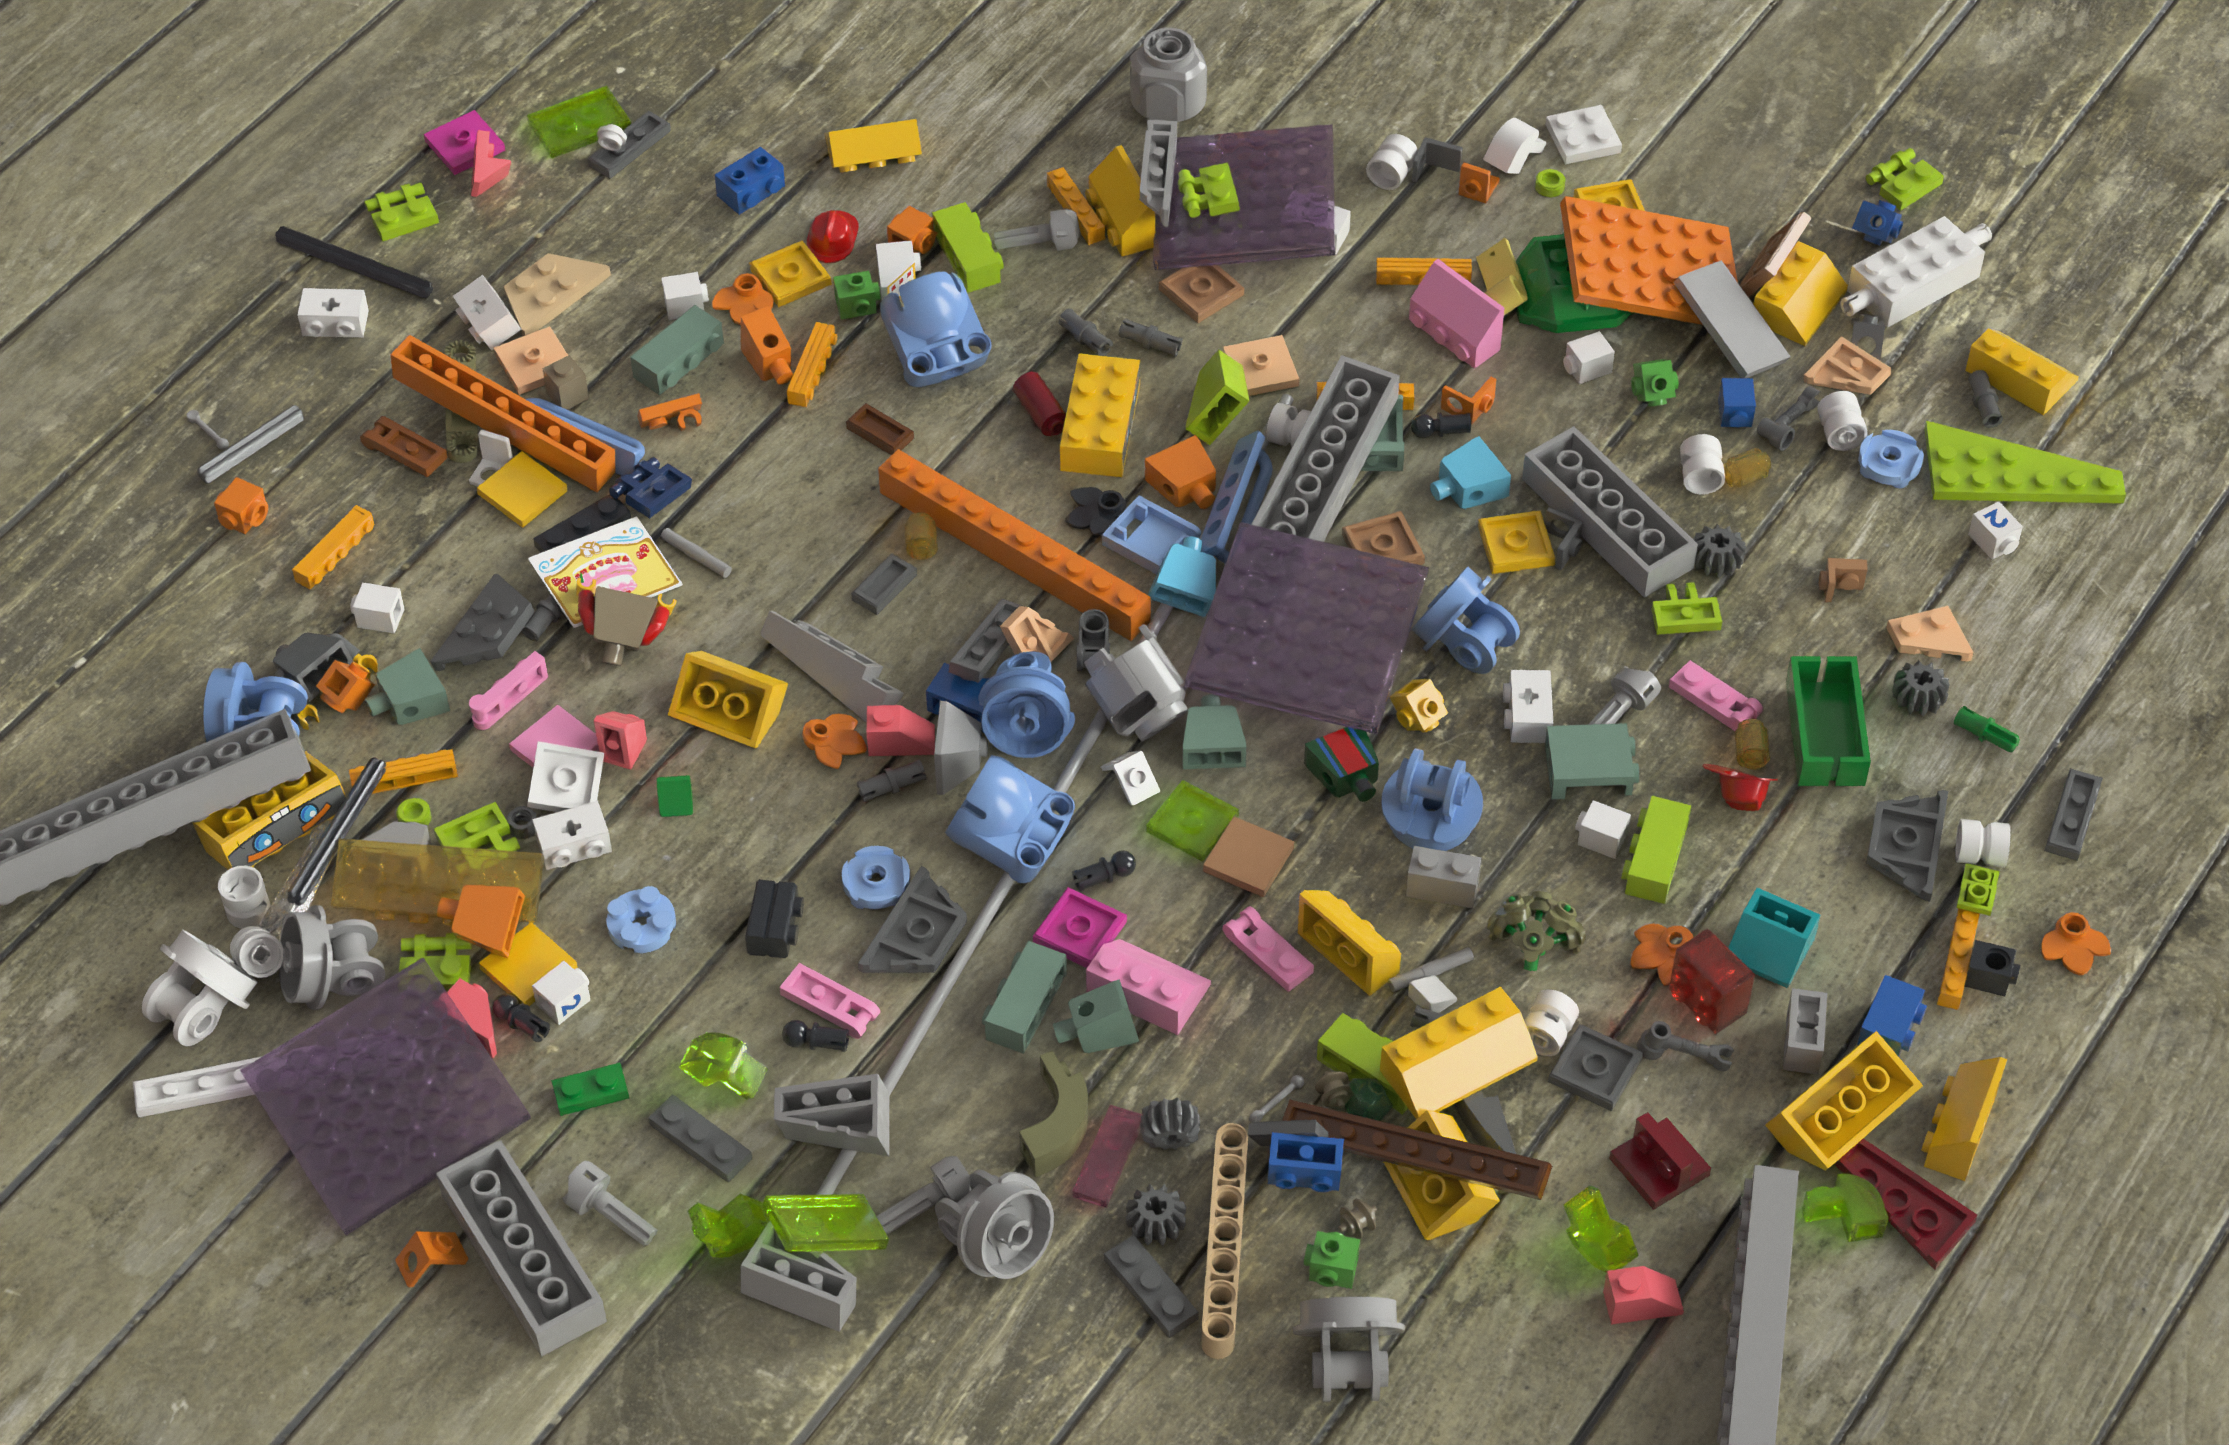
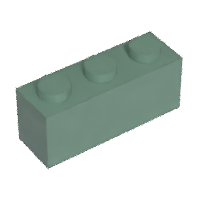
[630,305,724,395]
[982,941,1067,1054]

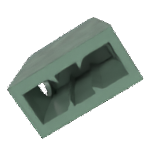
[364,648,450,725]
[1183,694,1247,769]
[1053,979,1139,1053]

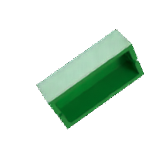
[1786,656,1871,786]

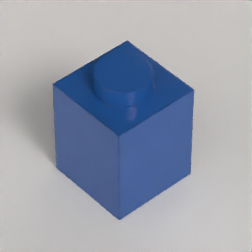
[1718,378,1756,428]

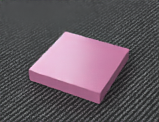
[509,705,599,768]

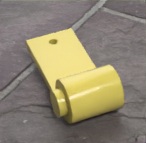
[1476,238,1528,316]

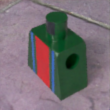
[1304,721,1379,802]

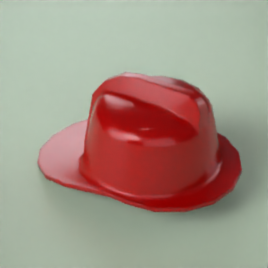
[807,210,859,263]
[1702,764,1777,811]

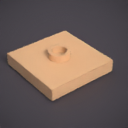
[494,326,568,395]
[1223,335,1299,396]

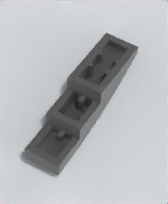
[1454,1090,1516,1154]

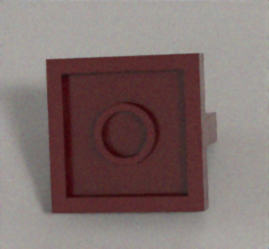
[1609,1112,1711,1210]

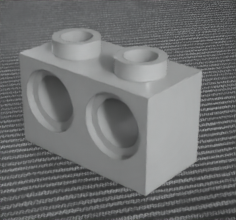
[1783,988,1827,1074]

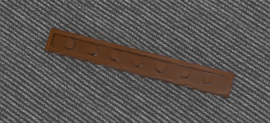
[1282,1099,1553,1200]

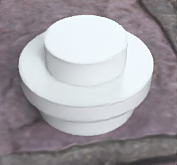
[597,124,627,151]

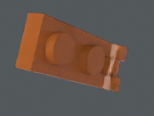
[360,416,448,478]

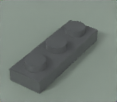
[648,1094,752,1182]
[1104,1235,1199,1338]

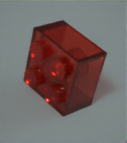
[1669,928,1755,1034]

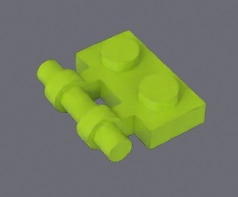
[1865,148,1944,211]
[1178,163,1240,218]
[364,182,439,241]
[434,802,520,876]
[398,933,472,993]

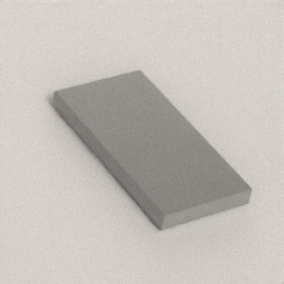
[1674,260,1791,378]

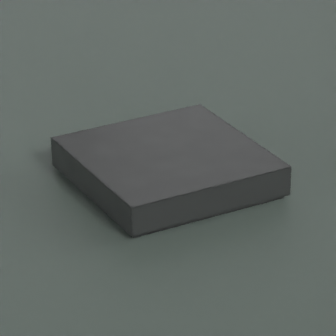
[1548,1024,1643,1111]

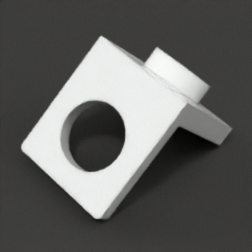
[469,429,513,486]
[1101,751,1160,806]

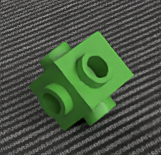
[833,271,881,320]
[1631,359,1679,406]
[1304,1231,1360,1289]

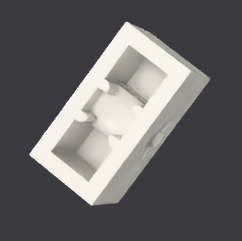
[453,275,521,350]
[298,288,369,338]
[1503,670,1553,743]
[532,801,612,870]

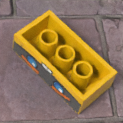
[1060,354,1140,477]
[192,751,346,870]

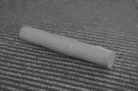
[661,528,732,578]
[1388,947,1474,992]

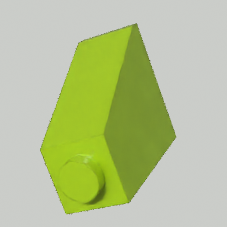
[1185,349,1250,445]

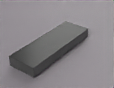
[588,111,671,179]
[2044,768,2103,861]

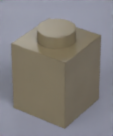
[542,355,589,410]

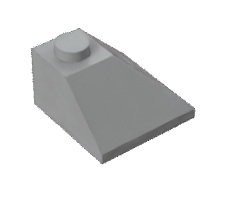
[934,701,988,795]

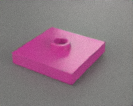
[424,110,506,175]
[1033,887,1127,968]

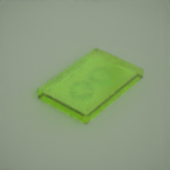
[527,85,631,158]
[762,1194,889,1252]

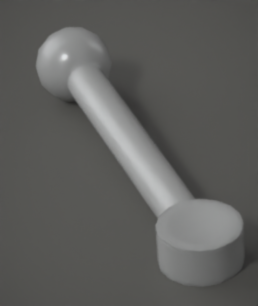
[187,410,229,450]
[1249,1075,1304,1122]

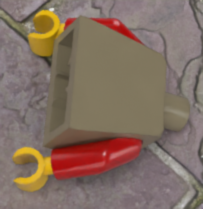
[576,578,676,666]

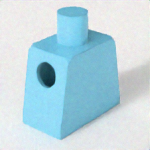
[1430,436,1511,509]
[1148,536,1216,617]

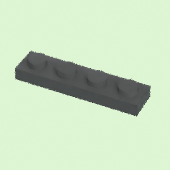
[948,599,1025,683]

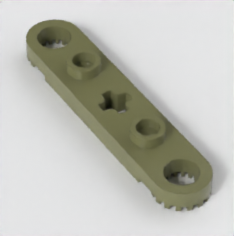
[444,340,478,463]

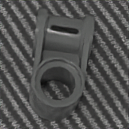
[1077,609,1110,671]

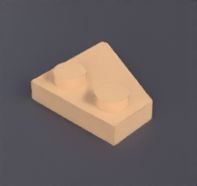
[1804,336,1891,395]
[1000,606,1074,662]
[1886,606,1974,662]

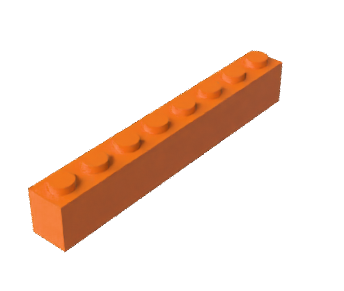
[390,335,616,493]

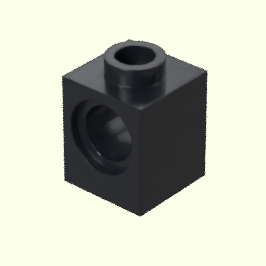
[1964,940,2020,997]

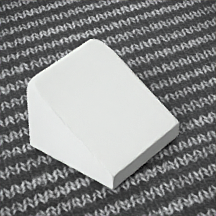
[1408,975,1457,1013]

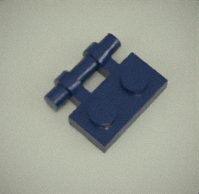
[609,457,692,519]

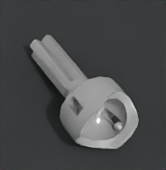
[994,209,1080,251]
[1588,666,1661,725]
[876,1156,971,1235]
[562,1160,658,1246]

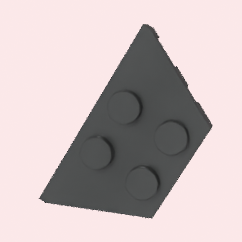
[430,574,535,671]
[1866,790,1948,902]
[858,866,967,973]

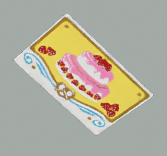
[528,516,683,628]

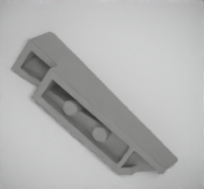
[1139,120,1177,227]
[761,611,904,723]

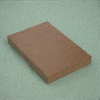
[1739,211,1811,297]

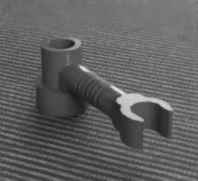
[1757,386,1821,451]
[1637,1021,1734,1071]

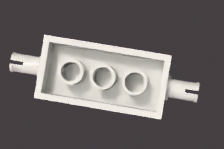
[1840,216,1992,328]

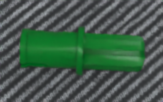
[1954,706,2020,752]

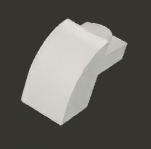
[1483,118,1547,174]

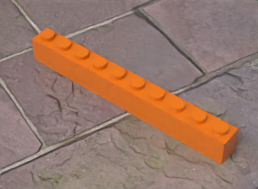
[878,449,1151,641]

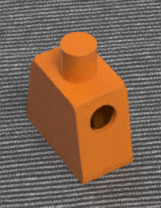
[741,306,794,385]
[1145,435,1216,509]
[437,885,525,958]

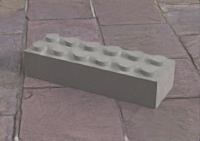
[1522,426,1698,598]
[436,1140,607,1357]

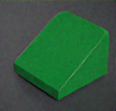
[657,775,693,817]

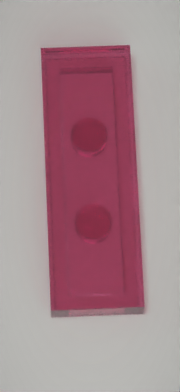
[1073,1105,1142,1208]

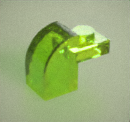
[678,1032,768,1100]
[1802,1174,1888,1242]
[1563,1185,1639,1273]
[687,1193,770,1258]

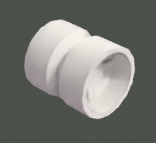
[1366,134,1418,190]
[1817,391,1867,451]
[1266,403,1311,447]
[1680,434,1725,494]
[1955,819,2010,867]
[218,865,271,929]
[230,926,284,978]
[1524,989,1579,1056]

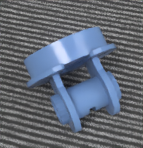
[1411,566,1520,674]
[978,651,1075,758]
[204,662,308,742]
[1381,748,1483,851]

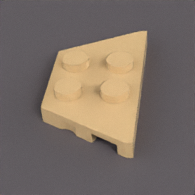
[504,253,611,337]

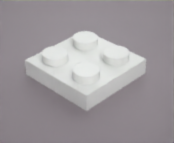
[1545,105,1622,165]
[527,741,604,812]

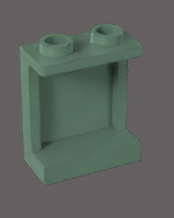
[1361,395,1404,471]
[1545,723,1639,799]

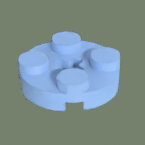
[1858,430,1924,488]
[842,846,910,909]
[606,886,676,953]

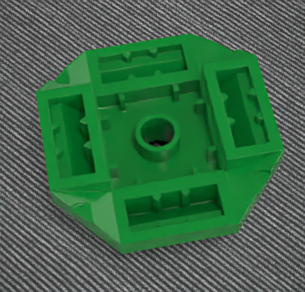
[1515,233,1635,333]

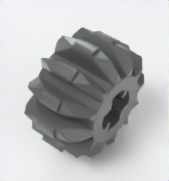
[1693,524,1746,578]
[1892,659,1950,716]
[1140,1098,1200,1150]
[1126,1183,1186,1247]

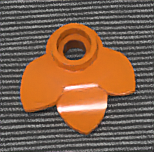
[712,273,774,325]
[802,714,867,769]
[2041,912,2111,975]
[1630,923,1695,986]

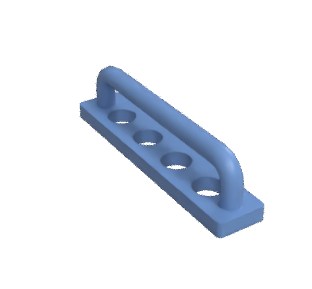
[526,398,645,476]
[1201,430,1273,565]

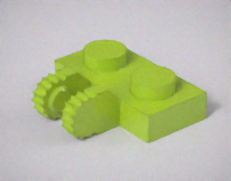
[1651,582,1722,635]

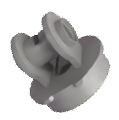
[279,905,385,1010]
[935,1169,1054,1279]
[1293,1297,1405,1402]

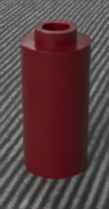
[1013,372,1066,436]

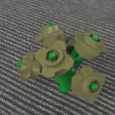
[1487,891,1586,971]

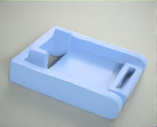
[1102,495,1201,575]

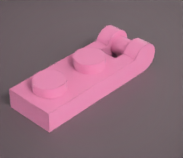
[469,651,548,730]
[1669,660,1763,733]
[1222,906,1314,992]
[779,963,880,1039]

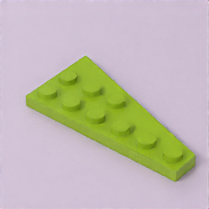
[1924,421,2126,504]

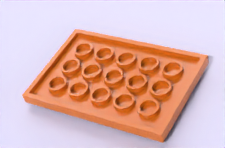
[1560,196,1738,325]

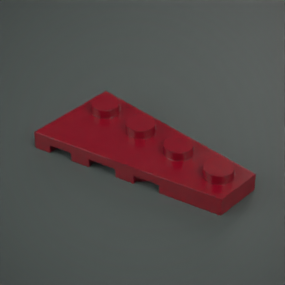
[1835,1138,1978,1270]

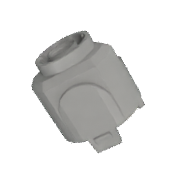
[1130,28,1207,122]
[1084,624,1188,741]

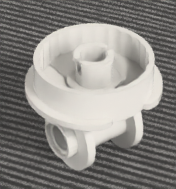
[142,930,258,1046]

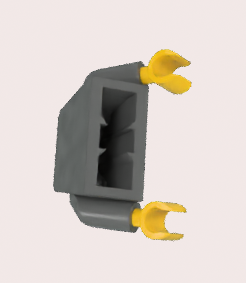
[273,632,378,730]

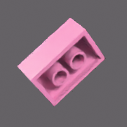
[1409,259,1504,369]
[1086,939,1211,1035]

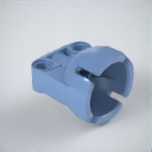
[880,271,992,387]
[945,755,1075,883]

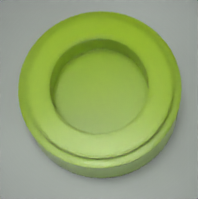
[1535,169,1566,198]
[396,798,432,826]

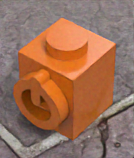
[887,206,938,254]
[214,477,268,535]
[316,660,375,713]

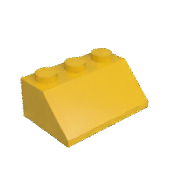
[824,119,922,173]
[1085,145,1155,257]
[1754,241,1848,346]
[1965,328,2079,416]
[668,651,788,748]
[1298,890,1401,996]
[1921,1057,2007,1181]
[1383,1110,1500,1240]

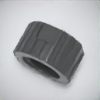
[507,806,537,839]

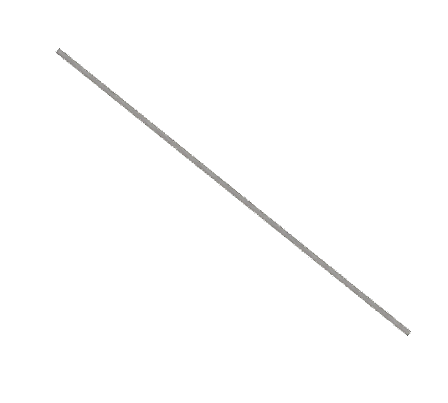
[812,394,1294,1208]

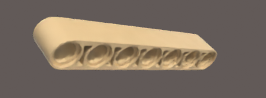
[1201,1123,1248,1359]

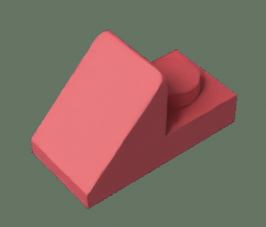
[471,130,511,197]

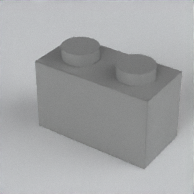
[1406,846,1481,908]

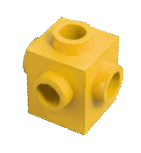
[1389,679,1448,733]

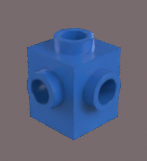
[1852,200,1903,245]

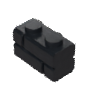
[745,879,804,958]

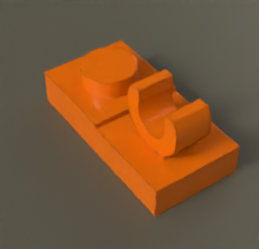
[637,393,702,431]

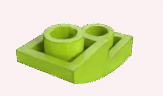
[1956,863,2000,916]

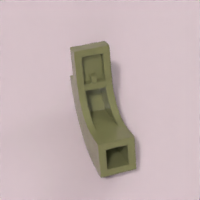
[1019,1050,1088,1178]

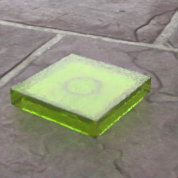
[1146,780,1239,862]

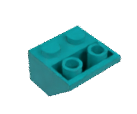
[1724,888,1821,988]

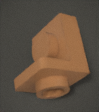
[1819,558,1867,602]

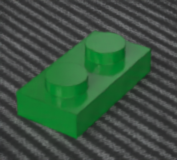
[551,1062,629,1116]

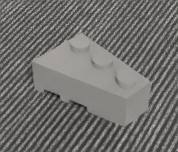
[774,1074,890,1157]
[741,1214,857,1332]

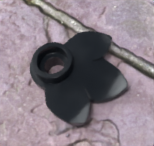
[1065,487,1126,535]

